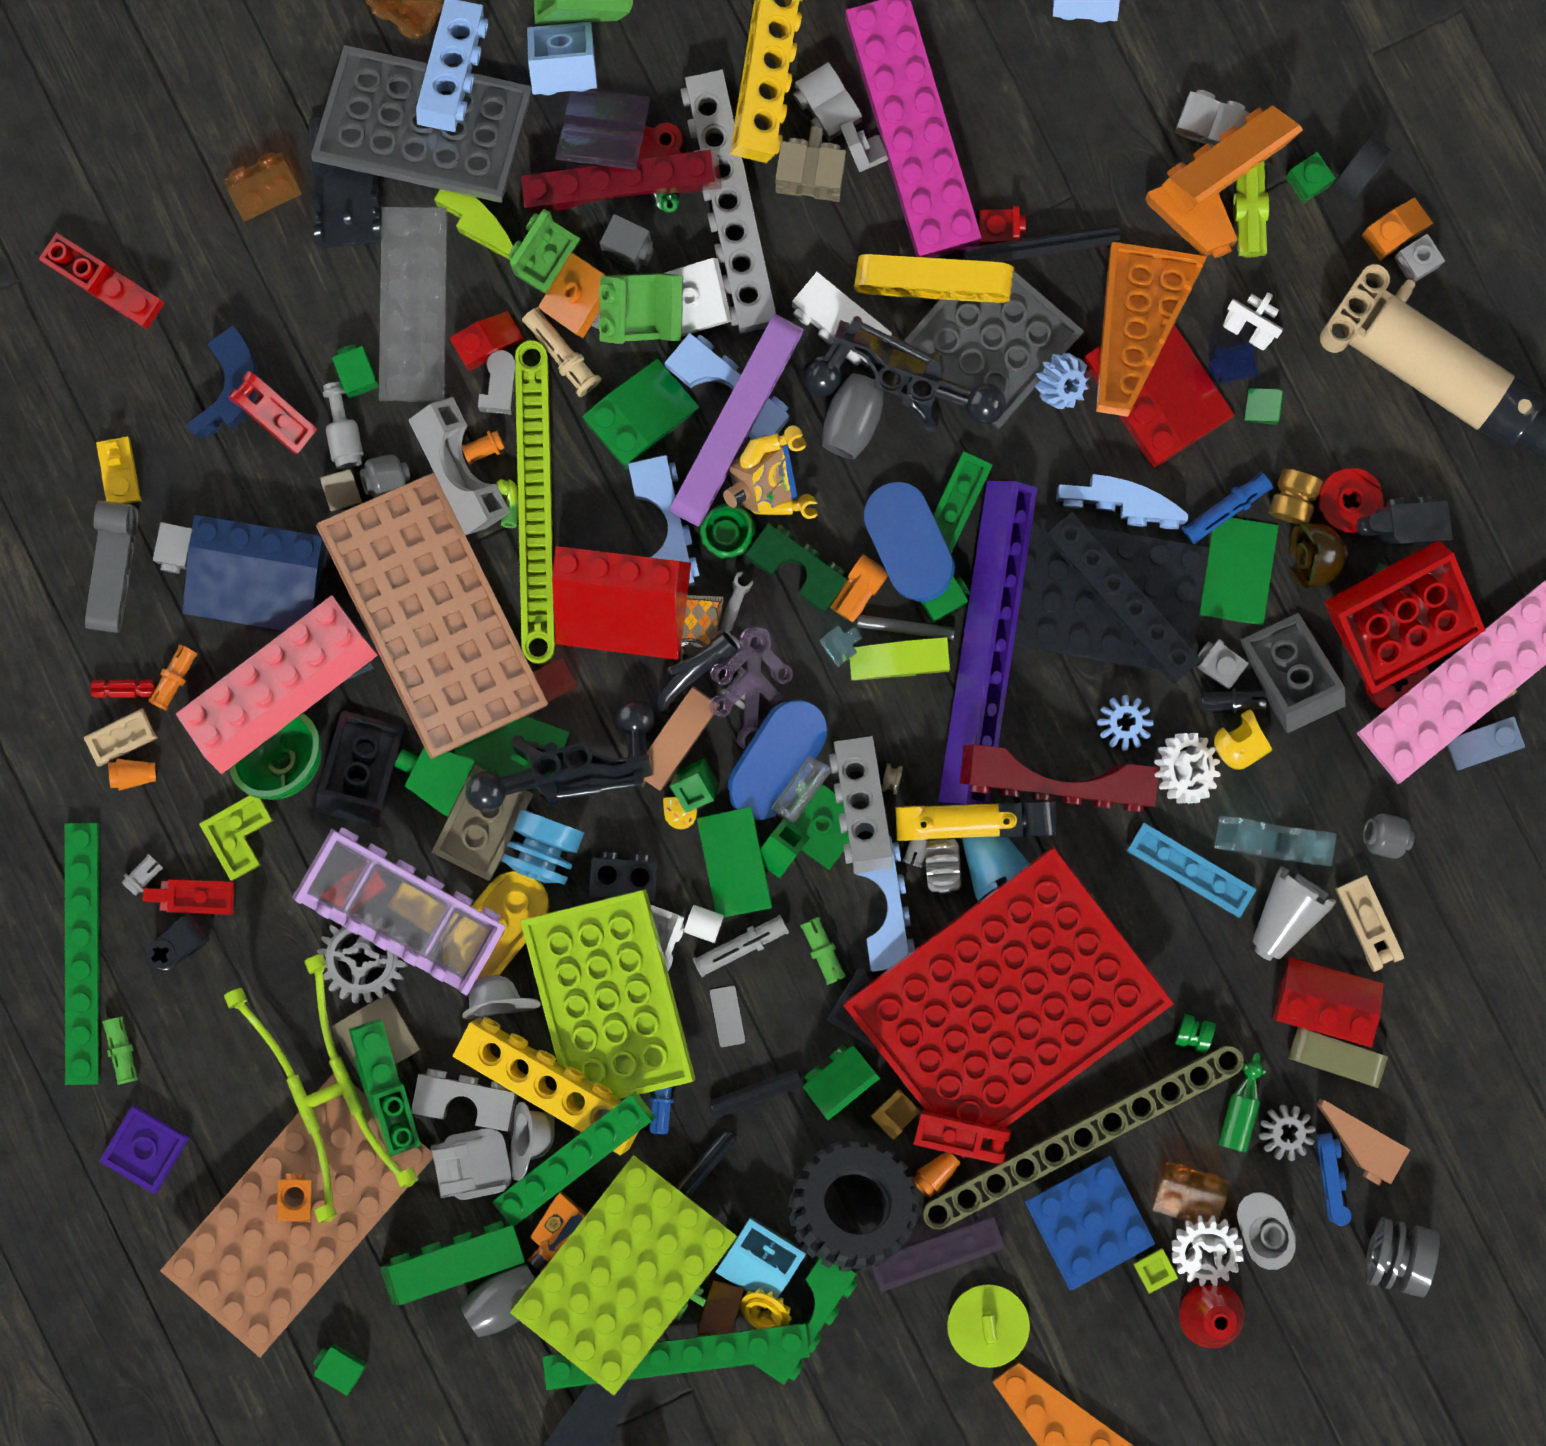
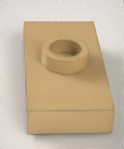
[84,709,158,767]

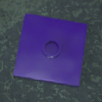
[99,1104,190,1195]

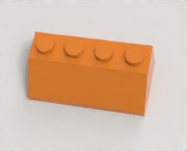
[1162,105,1303,217]

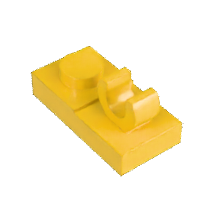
[96,436,141,504]

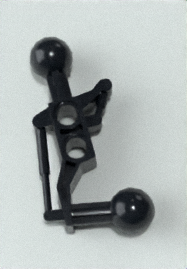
[803,316,1006,432]
[465,698,656,812]

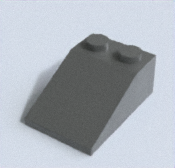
[1241,613,1345,733]

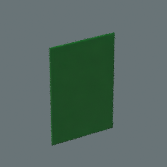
[1199,518,1279,625]
[454,716,570,789]
[697,807,772,917]

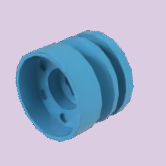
[501,809,584,885]

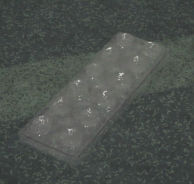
[379,207,448,402]

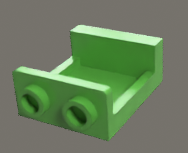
[599,273,682,344]

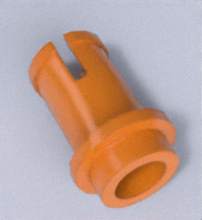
[461,430,505,465]

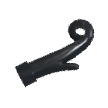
[657,629,738,715]

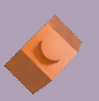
[1362,197,1433,261]

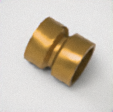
[1268,469,1323,525]

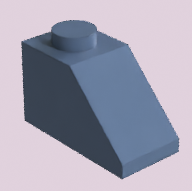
[1447,717,1525,771]

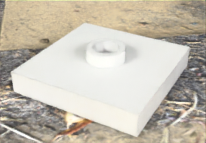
[665,258,732,336]

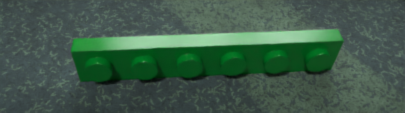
[492,1091,656,1226]

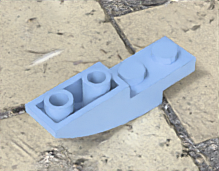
[1056,474,1188,529]

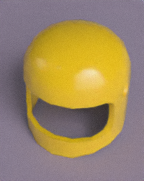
[1214,709,1272,770]

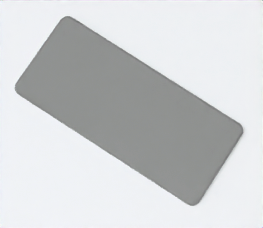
[710,986,745,1047]

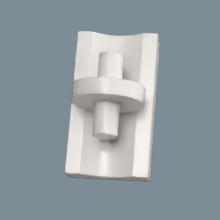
[1223,292,1283,350]

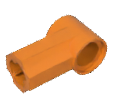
[830,554,888,623]

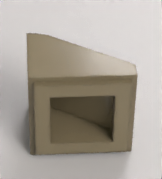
[320,469,362,512]

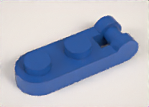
[1317,1133,1351,1226]

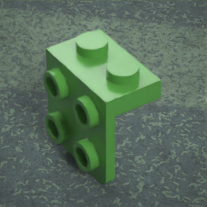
[508,209,581,294]

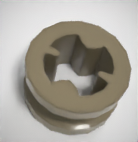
[881,763,903,795]

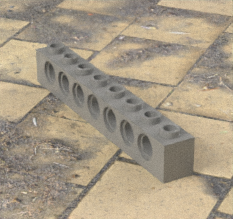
[680,70,776,333]

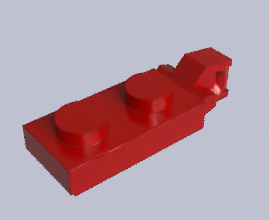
[143,879,235,915]

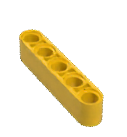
[854,254,1014,303]

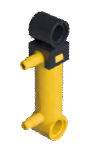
[895,801,1057,841]

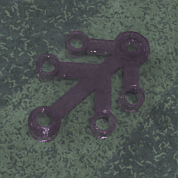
[709,626,793,750]

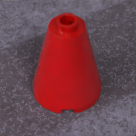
[1179,1282,1245,1348]

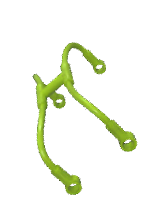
[224,954,419,1223]

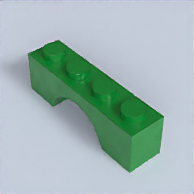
[753,1257,858,1385]

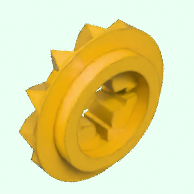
[740,1288,791,1329]

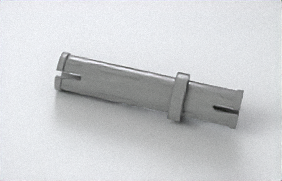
[693,915,789,977]

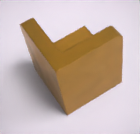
[870,1088,919,1140]

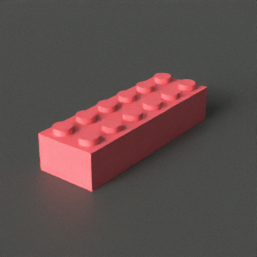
[176,595,378,774]

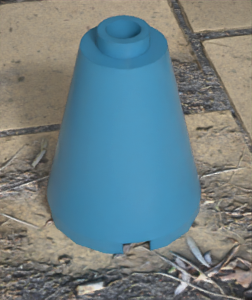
[962,836,1030,902]

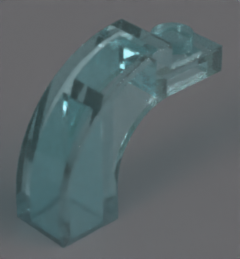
[1215,816,1337,866]

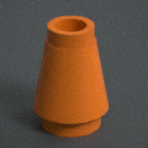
[108,759,156,791]
[914,1152,960,1199]

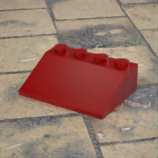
[1083,325,1235,469]
[1324,540,1486,695]
[552,546,691,660]

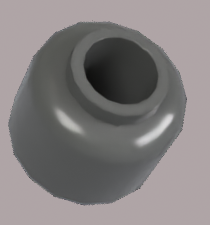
[360,454,410,498]
[1363,813,1414,859]

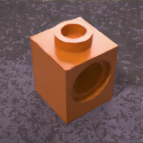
[277,1173,312,1222]

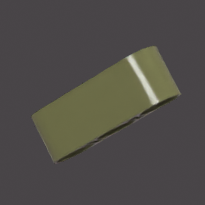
[1288,1027,1388,1088]

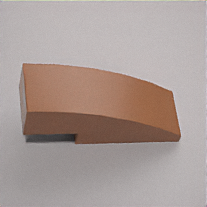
[645,686,720,791]

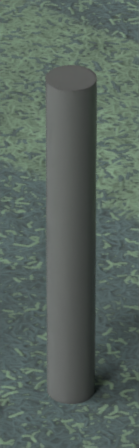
[857,615,955,640]

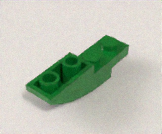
[348,1019,421,1157]

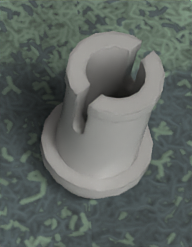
[902,839,934,868]
[121,854,163,896]

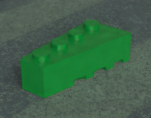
[380,1221,525,1305]

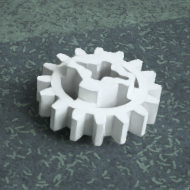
[1154,733,1220,804]
[1172,1215,1243,1286]

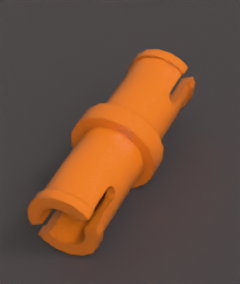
[148,644,198,711]

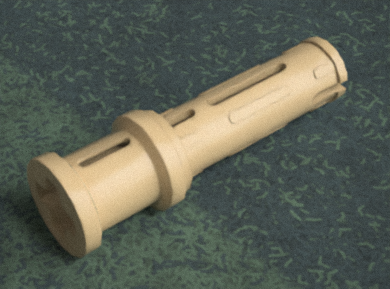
[522,307,602,397]

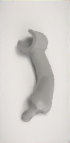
[719,572,753,649]

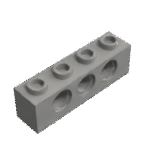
[829,736,893,874]

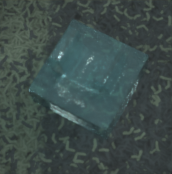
[820,626,862,667]

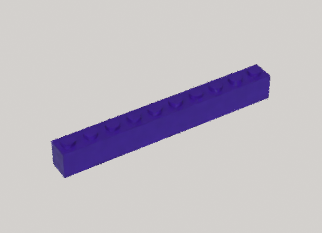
[938,481,1037,805]

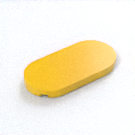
[442,871,549,980]

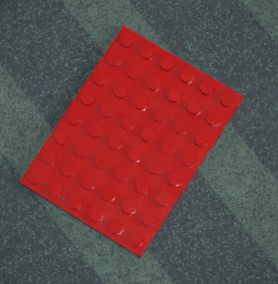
[843,846,1174,1158]

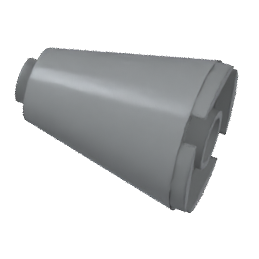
[1252,867,1336,961]

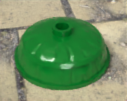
[229,713,321,800]

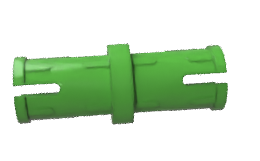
[800,917,846,985]
[102,1016,139,1085]

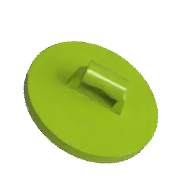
[947,1284,1030,1368]

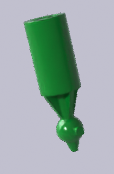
[1218,1053,1266,1153]

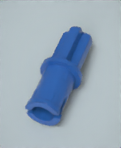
[648,1087,674,1134]

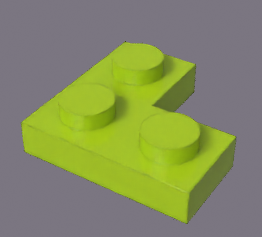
[199,795,274,881]

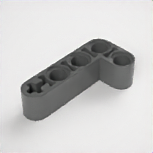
[85,500,139,633]

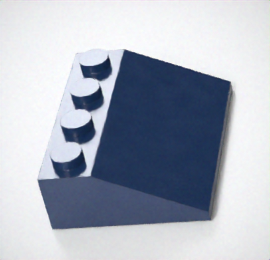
[182,515,326,631]

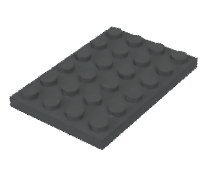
[311,45,532,203]

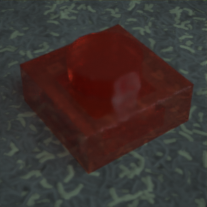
[533,658,577,702]

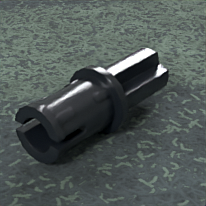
[1201,688,1266,714]

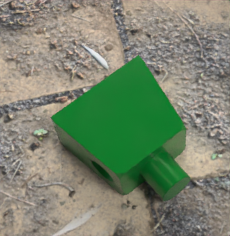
[395,747,478,817]

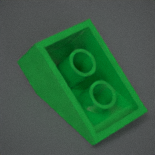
[582,359,700,470]
[802,1044,880,1120]

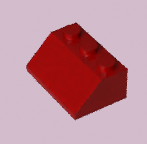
[1271,957,1384,1047]

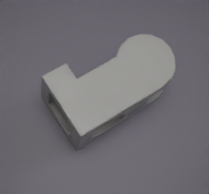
[478,350,515,415]

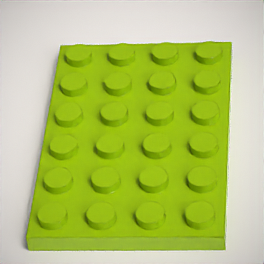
[520,889,696,1107]
[510,1155,737,1396]

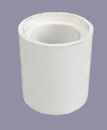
[684,905,724,943]

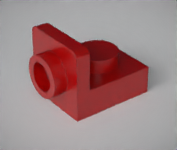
[979,206,1026,244]

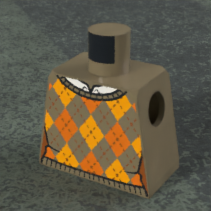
[680,595,724,662]

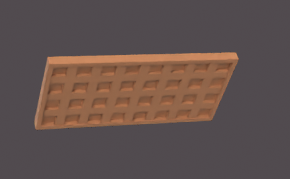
[316,473,548,759]
[160,1073,433,1358]

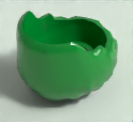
[699,503,755,559]

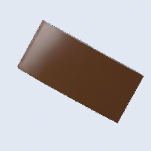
[697,1280,745,1336]

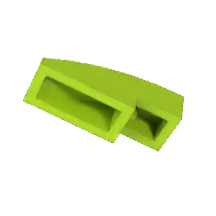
[434,189,513,260]
[849,637,950,681]

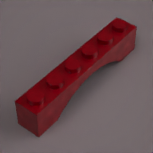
[521,149,722,214]
[959,744,1159,812]

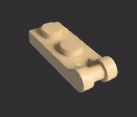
[1335,875,1404,972]

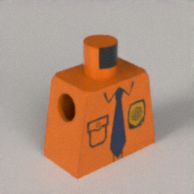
[528,1191,587,1272]

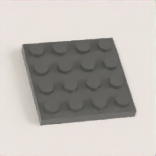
[904,262,1084,430]

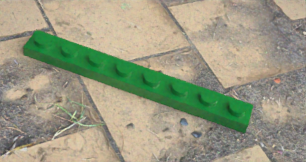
[65,823,100,1085]
[543,1323,810,1390]

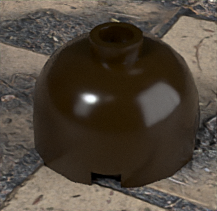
[1288,523,1348,588]

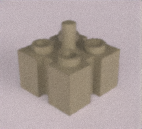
[776,126,846,202]

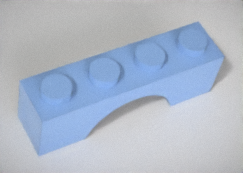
[665,333,789,439]
[628,455,699,586]
[856,836,915,971]

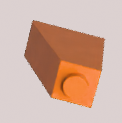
[1145,186,1238,258]

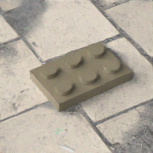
[431,765,534,882]

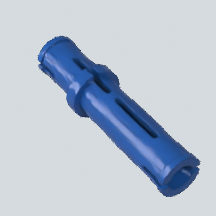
[1182,471,1273,545]

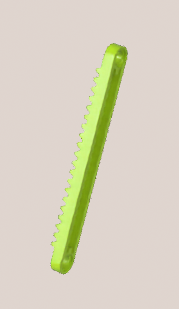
[515,340,555,664]

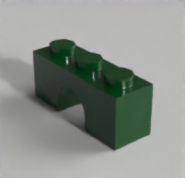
[746,523,848,614]

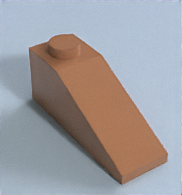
[1316,1099,1410,1185]

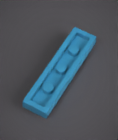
[1127,823,1256,918]

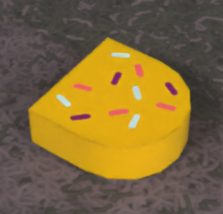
[663,797,697,830]

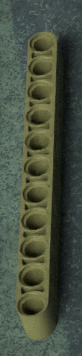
[922,1045,1244,1230]

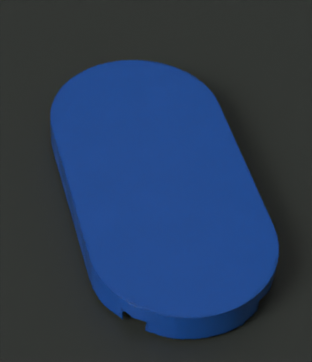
[864,482,955,602]
[728,699,827,820]

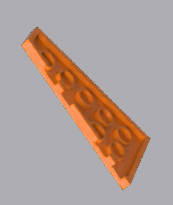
[1096,242,1207,417]
[992,1362,1134,1446]

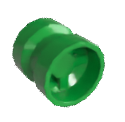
[1174,1013,1216,1054]

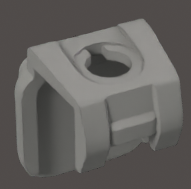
[431,1128,511,1200]

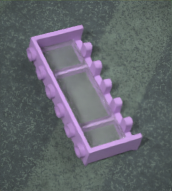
[292,827,506,995]

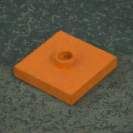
[538,252,605,338]

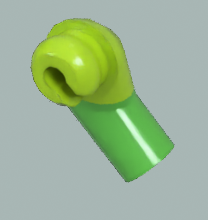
[496,479,519,528]

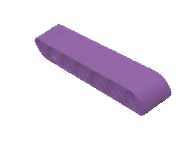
[670,314,804,527]

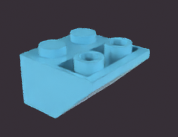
[716,1216,806,1298]

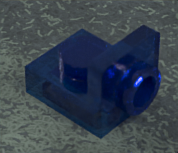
[1209,343,1258,385]

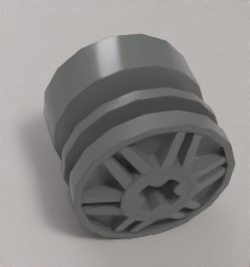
[1366,1217,1440,1298]

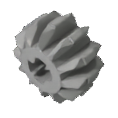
[925,838,962,893]
[1259,1105,1316,1161]

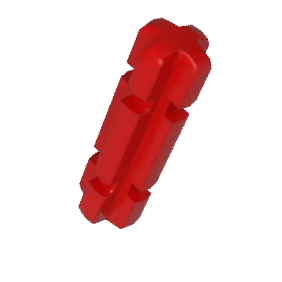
[91,679,156,698]

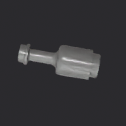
[323,382,363,469]

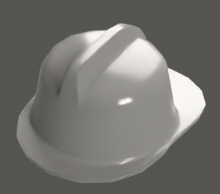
[462,975,541,1020]
[509,1102,555,1181]
[1237,1192,1296,1270]

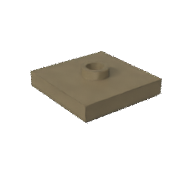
[331,993,421,1075]

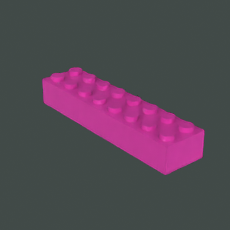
[845,0,982,258]

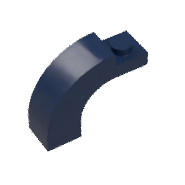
[186,325,258,439]

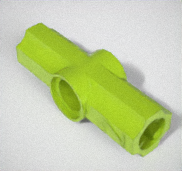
[1233,161,1269,257]

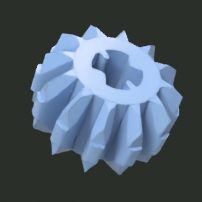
[1035,353,1092,409]
[1097,695,1153,751]

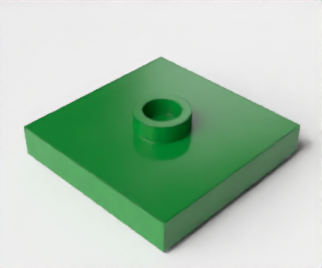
[786,780,854,870]

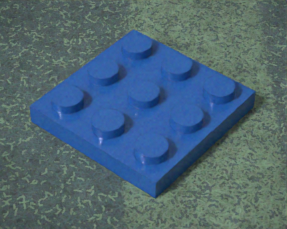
[1024,1156,1155,1290]

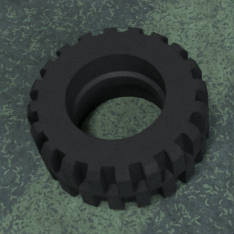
[788,1140,919,1272]

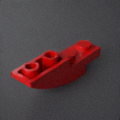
[39,232,165,330]

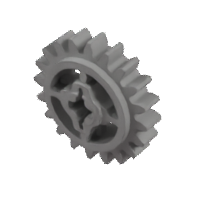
[317,913,408,1003]

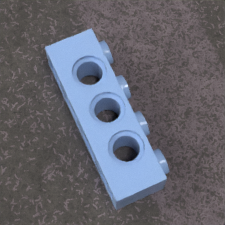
[416,0,488,132]

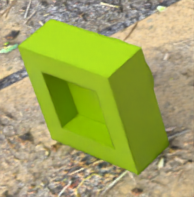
[1133,1248,1178,1294]

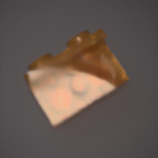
[365,0,444,39]
[224,152,302,222]
[1152,1162,1228,1224]

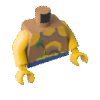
[723,426,818,519]

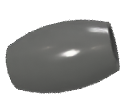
[822,373,884,459]
[460,1263,537,1337]

